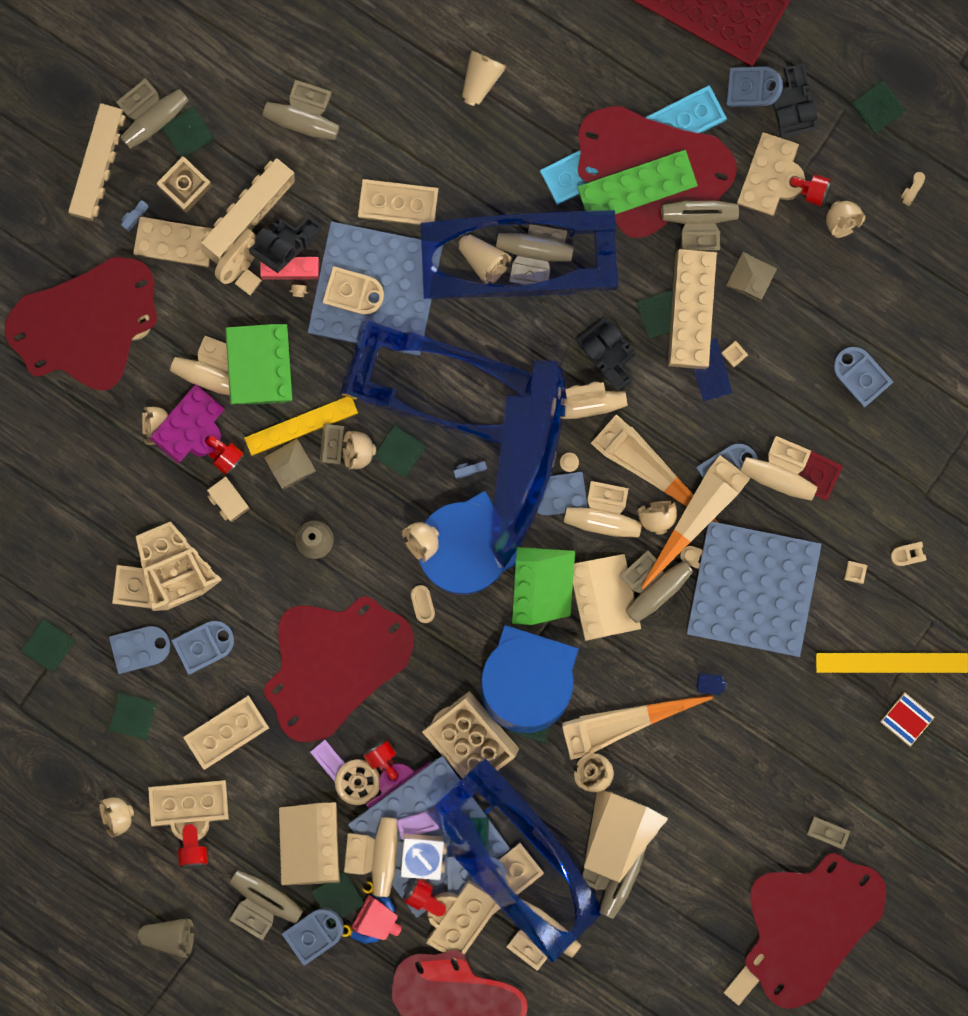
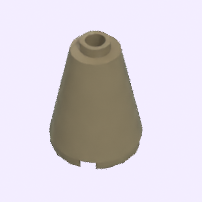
[295,521,334,559]
[138,919,194,958]

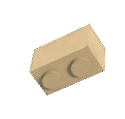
[207,477,250,522]

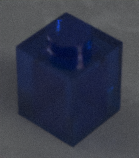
[696,673,726,696]

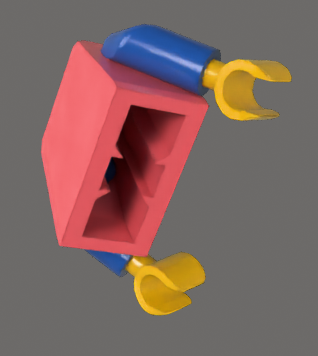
[342,882,402,943]

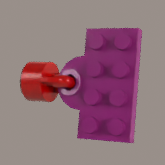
[149,384,244,475]
[363,739,431,809]

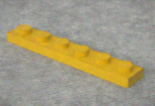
[245,395,358,456]

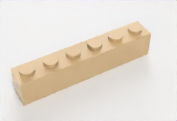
[69,103,126,221]

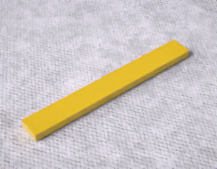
[816,653,968,673]

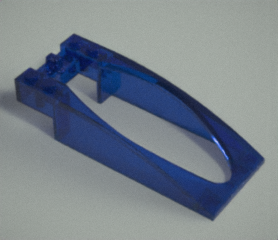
[420,210,619,299]
[340,320,550,452]
[490,360,568,568]
[426,758,601,963]

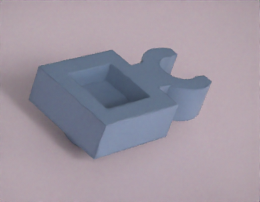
[121,200,149,232]
[454,461,487,480]

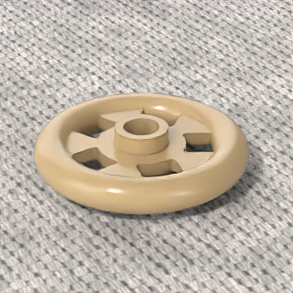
[335,759,380,805]

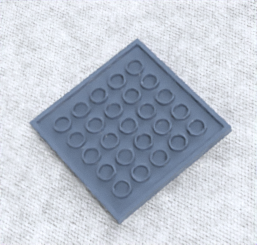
[308,222,443,356]
[686,522,822,657]
[348,755,510,918]

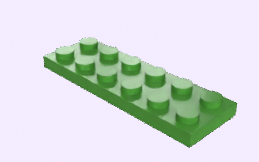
[577,150,698,223]

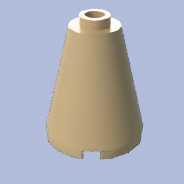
[462,51,506,106]
[459,235,511,285]

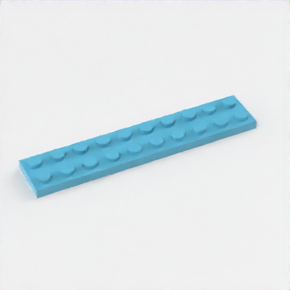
[540,85,727,205]

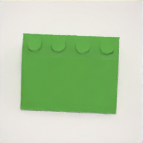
[225,324,292,404]
[512,547,575,625]

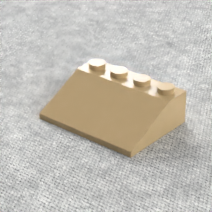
[573,554,641,641]
[422,691,519,790]
[279,803,340,885]

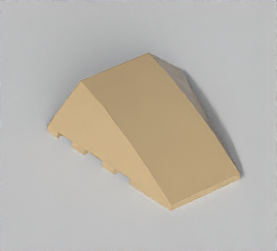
[135,522,222,611]
[584,791,668,883]

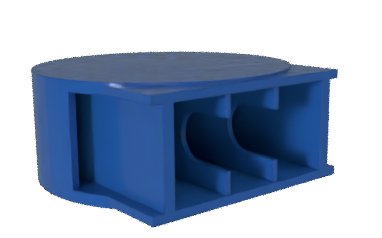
[419,491,517,595]
[480,625,578,733]

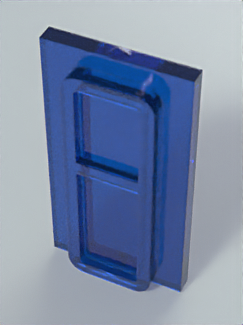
[693,338,733,402]

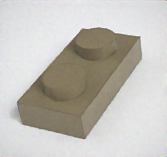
[528,224,567,243]
[320,424,344,465]
[807,817,850,849]

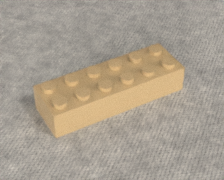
[201,158,294,264]
[667,249,717,369]

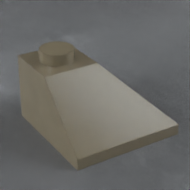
[726,252,777,303]
[264,439,316,491]

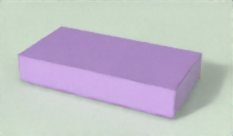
[310,740,345,781]
[397,809,439,840]

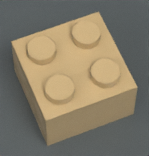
[156,156,212,213]

